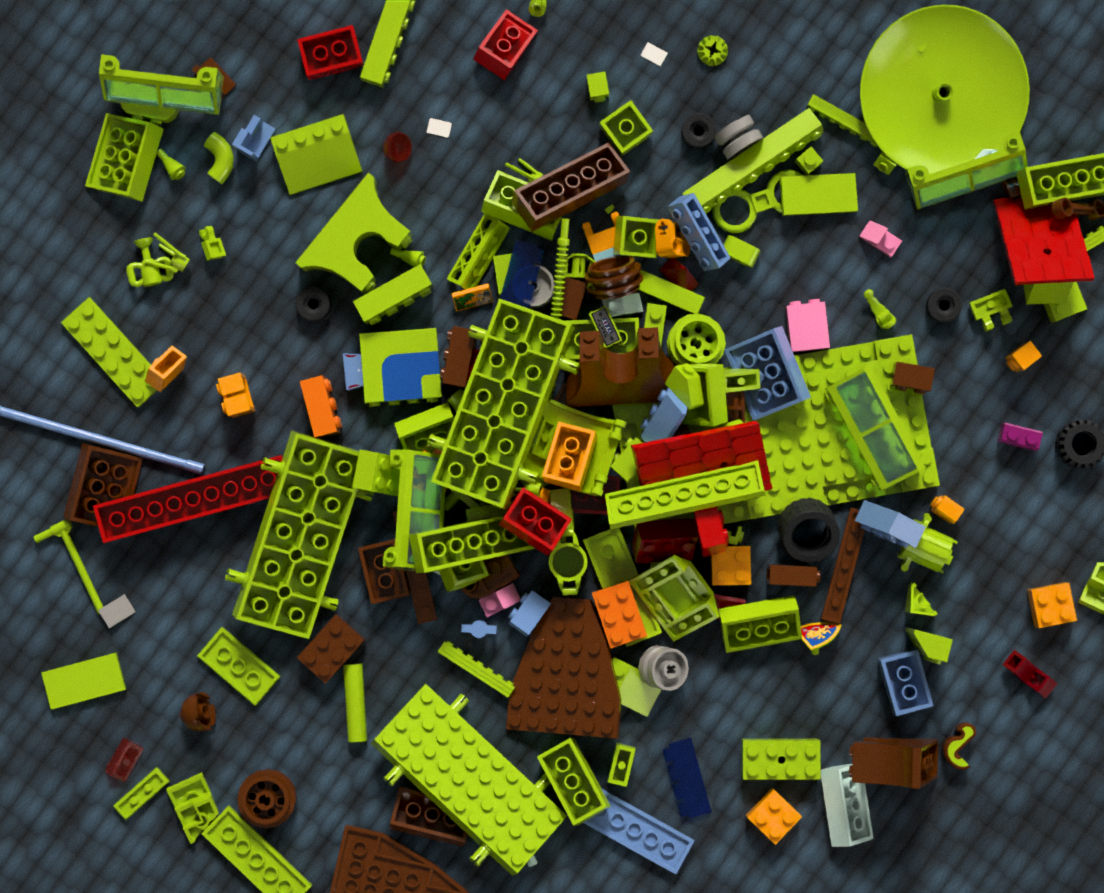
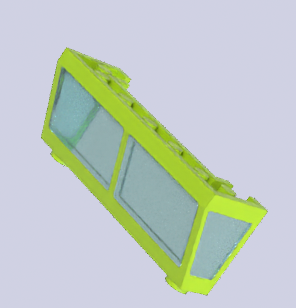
[99,54,224,115]
[905,131,1028,210]
[824,365,926,491]
[383,450,446,571]

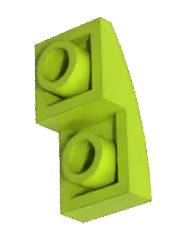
[550,488,574,529]

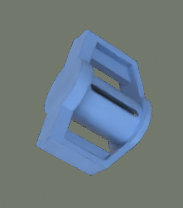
[461,620,497,638]

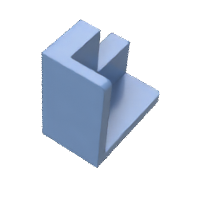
[232,115,275,162]

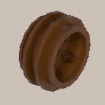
[584,256,643,300]
[237,769,297,828]

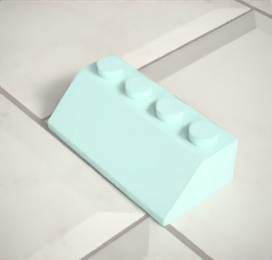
[821,764,873,847]

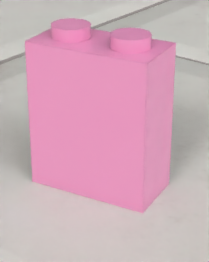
[785,299,830,353]

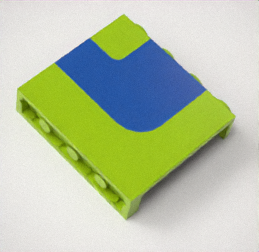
[359,328,442,407]

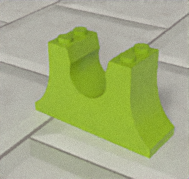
[295,173,413,295]

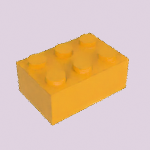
[542,422,598,492]

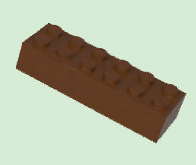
[511,142,630,232]

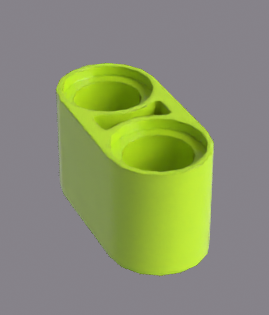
[723,235,761,268]

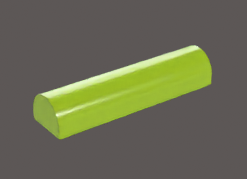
[343,663,368,742]

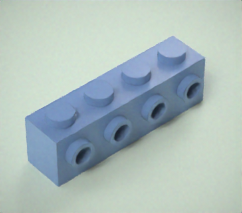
[667,193,730,271]

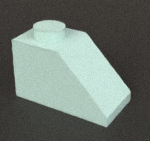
[602,293,643,319]

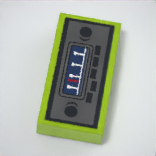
[589,306,622,348]

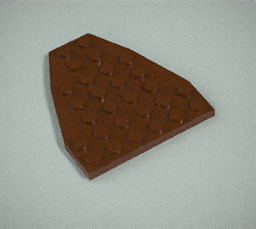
[506,597,622,739]
[330,824,469,893]

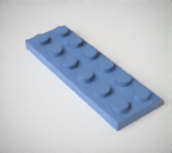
[583,788,695,874]

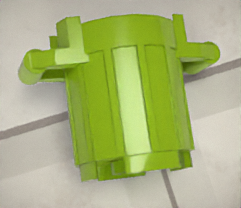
[549,529,588,595]

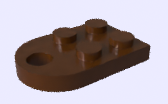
[461,555,520,599]

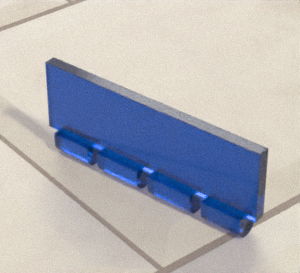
[500,240,544,309]
[663,738,712,818]

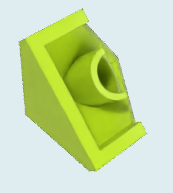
[905,583,937,616]

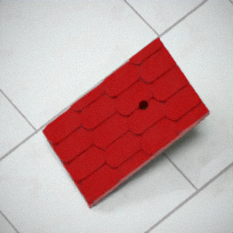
[993,197,1095,305]
[631,419,773,491]

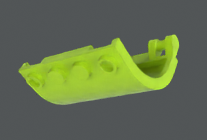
[524,398,627,497]

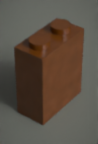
[766,564,820,586]

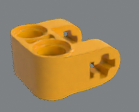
[655,219,690,258]

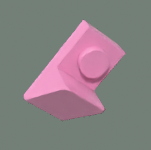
[859,221,902,258]
[479,583,521,617]

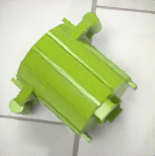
[897,513,958,573]

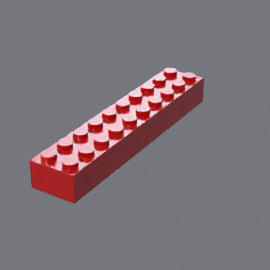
[93,455,283,543]

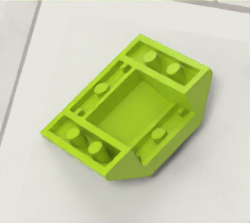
[629,555,719,642]

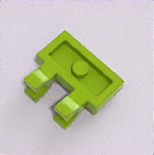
[969,289,1012,332]

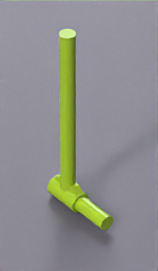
[34,519,103,614]

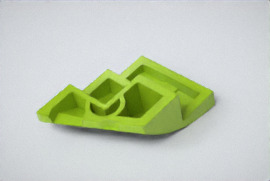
[1078,562,1104,614]
[167,772,219,844]

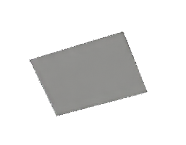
[98,594,136,628]

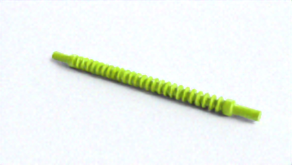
[549,218,570,399]

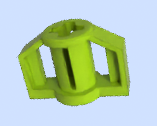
[564,254,596,279]

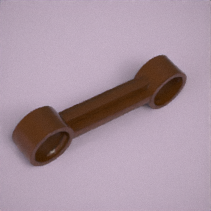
[1052,197,1104,220]

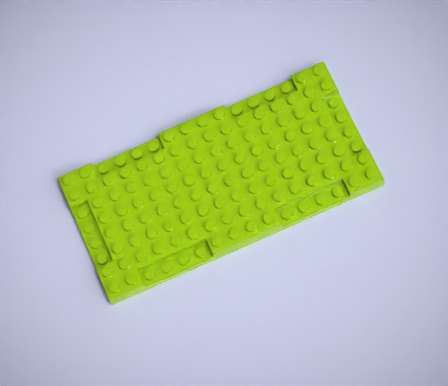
[612,334,940,529]

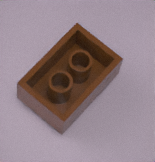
[440,326,477,389]
[358,539,410,604]
[297,614,366,684]

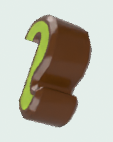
[941,722,976,770]

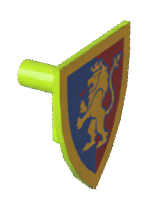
[801,622,842,655]

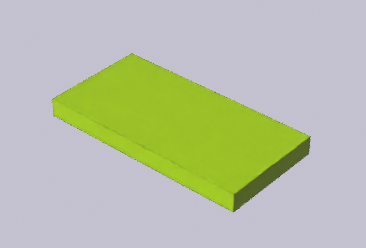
[780,173,858,216]
[197,627,281,706]
[41,652,126,710]

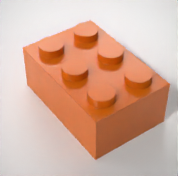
[300,375,342,439]
[592,580,647,648]

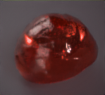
[383,132,412,163]

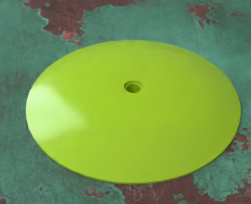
[860,5,1030,174]

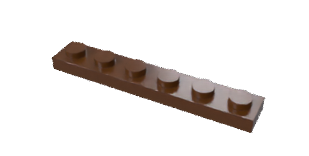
[820,508,865,624]
[392,511,437,624]

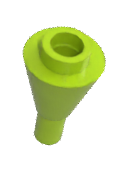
[156,149,186,180]
[390,248,426,267]

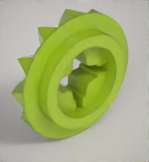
[697,35,728,66]

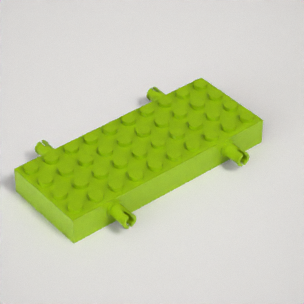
[427,298,580,510]
[225,431,374,639]
[370,684,567,876]

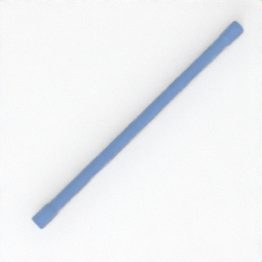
[0,405,205,475]

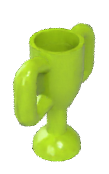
[126,237,174,287]

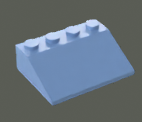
[724,326,811,421]

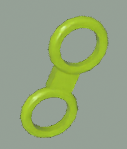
[712,170,804,234]

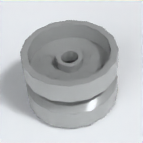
[714,115,764,160]
[513,265,555,310]
[638,645,689,691]

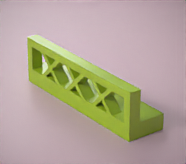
[447,213,510,289]

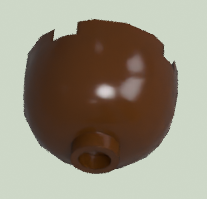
[179,692,216,731]

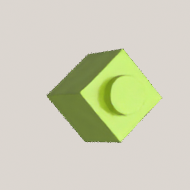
[586,72,609,102]
[794,147,823,176]

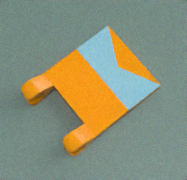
[582,212,634,261]

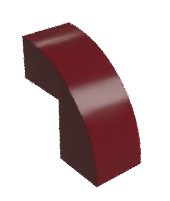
[1002,650,1057,699]

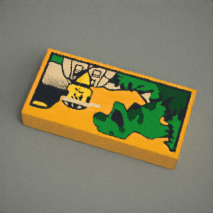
[451,284,493,312]

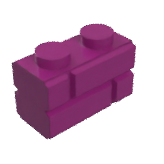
[997,423,1043,451]

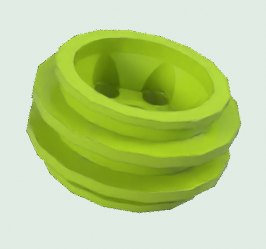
[666,314,726,365]

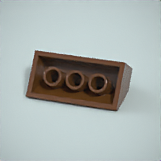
[389,787,467,847]

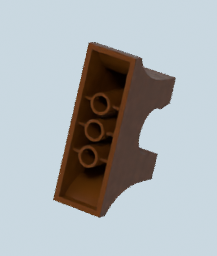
[566,327,678,407]
[849,737,939,789]

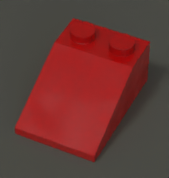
[473,9,538,80]

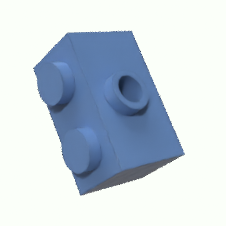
[508,591,551,637]

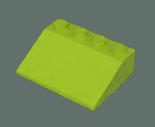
[85,113,164,202]
[270,114,363,195]

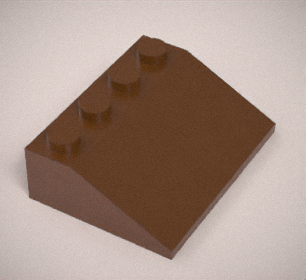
[63,443,143,527]

